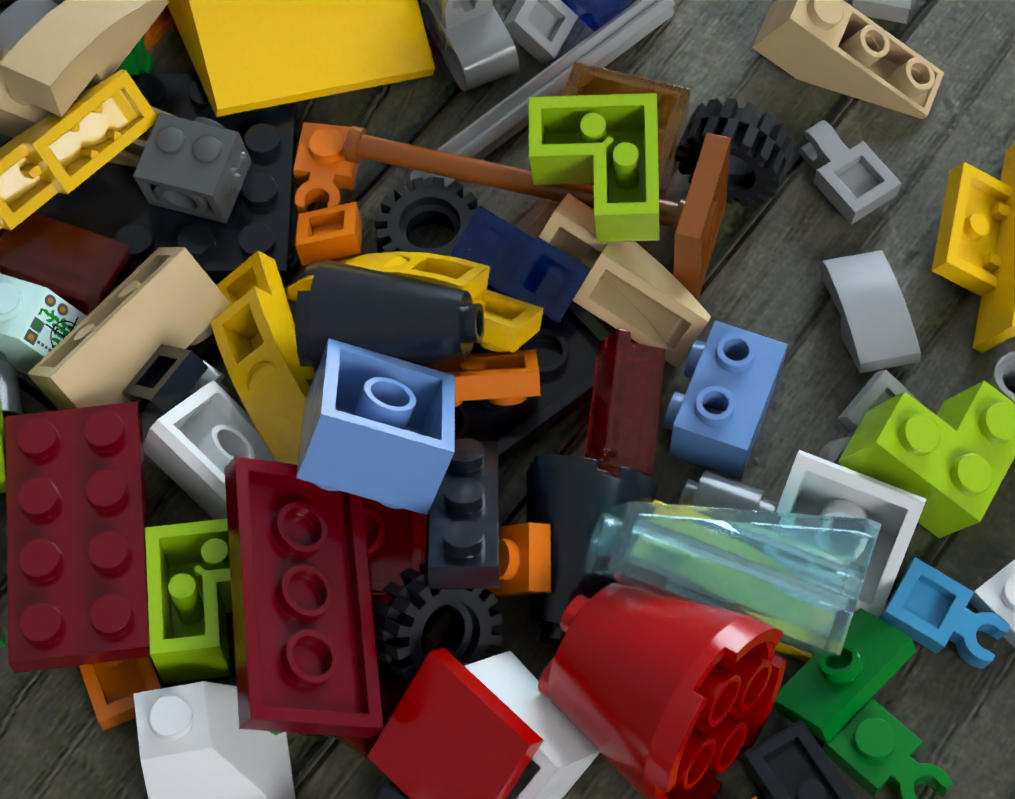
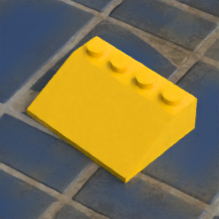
[167,0,435,117]

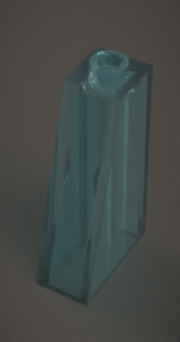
[589,501,882,656]

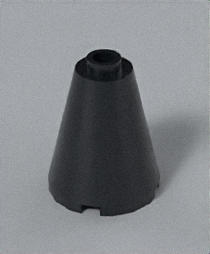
[295,260,484,386]
[526,454,658,645]

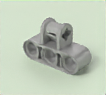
[418,0,519,92]

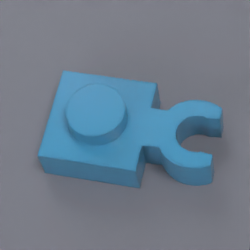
[879,557,1010,669]

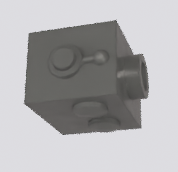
[133,113,252,224]

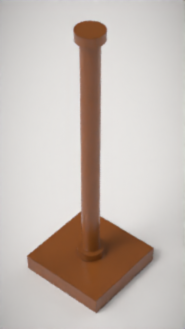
[344,126,731,301]

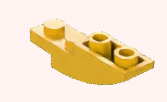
[210,250,315,465]
[287,251,544,353]

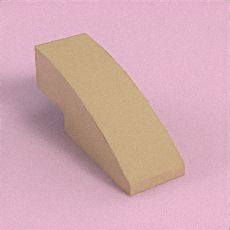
[0,0,169,117]
[526,192,711,368]

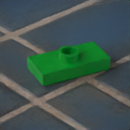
[774,608,917,743]

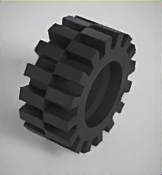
[675,98,794,206]
[375,177,486,264]
[373,563,503,685]

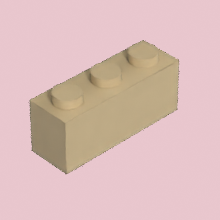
[27,247,231,410]

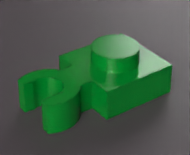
[822,698,953,799]

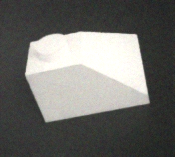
[133,681,296,799]

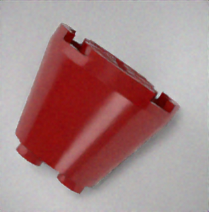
[538,583,787,799]

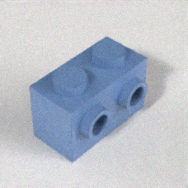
[663,320,788,479]

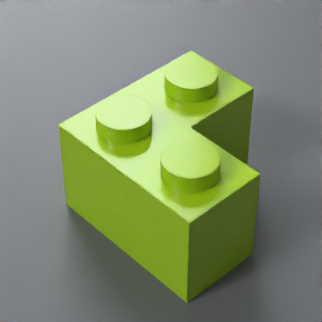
[529,93,660,242]
[838,380,1015,538]
[145,518,233,684]

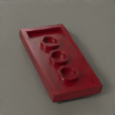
[5,401,151,673]
[224,456,383,738]

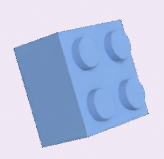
[296,338,455,515]

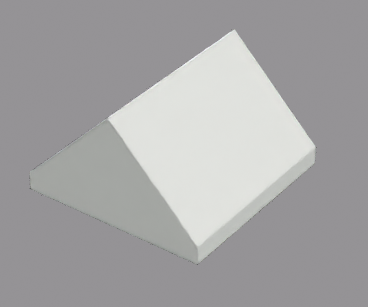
[143,380,276,520]
[760,450,927,618]

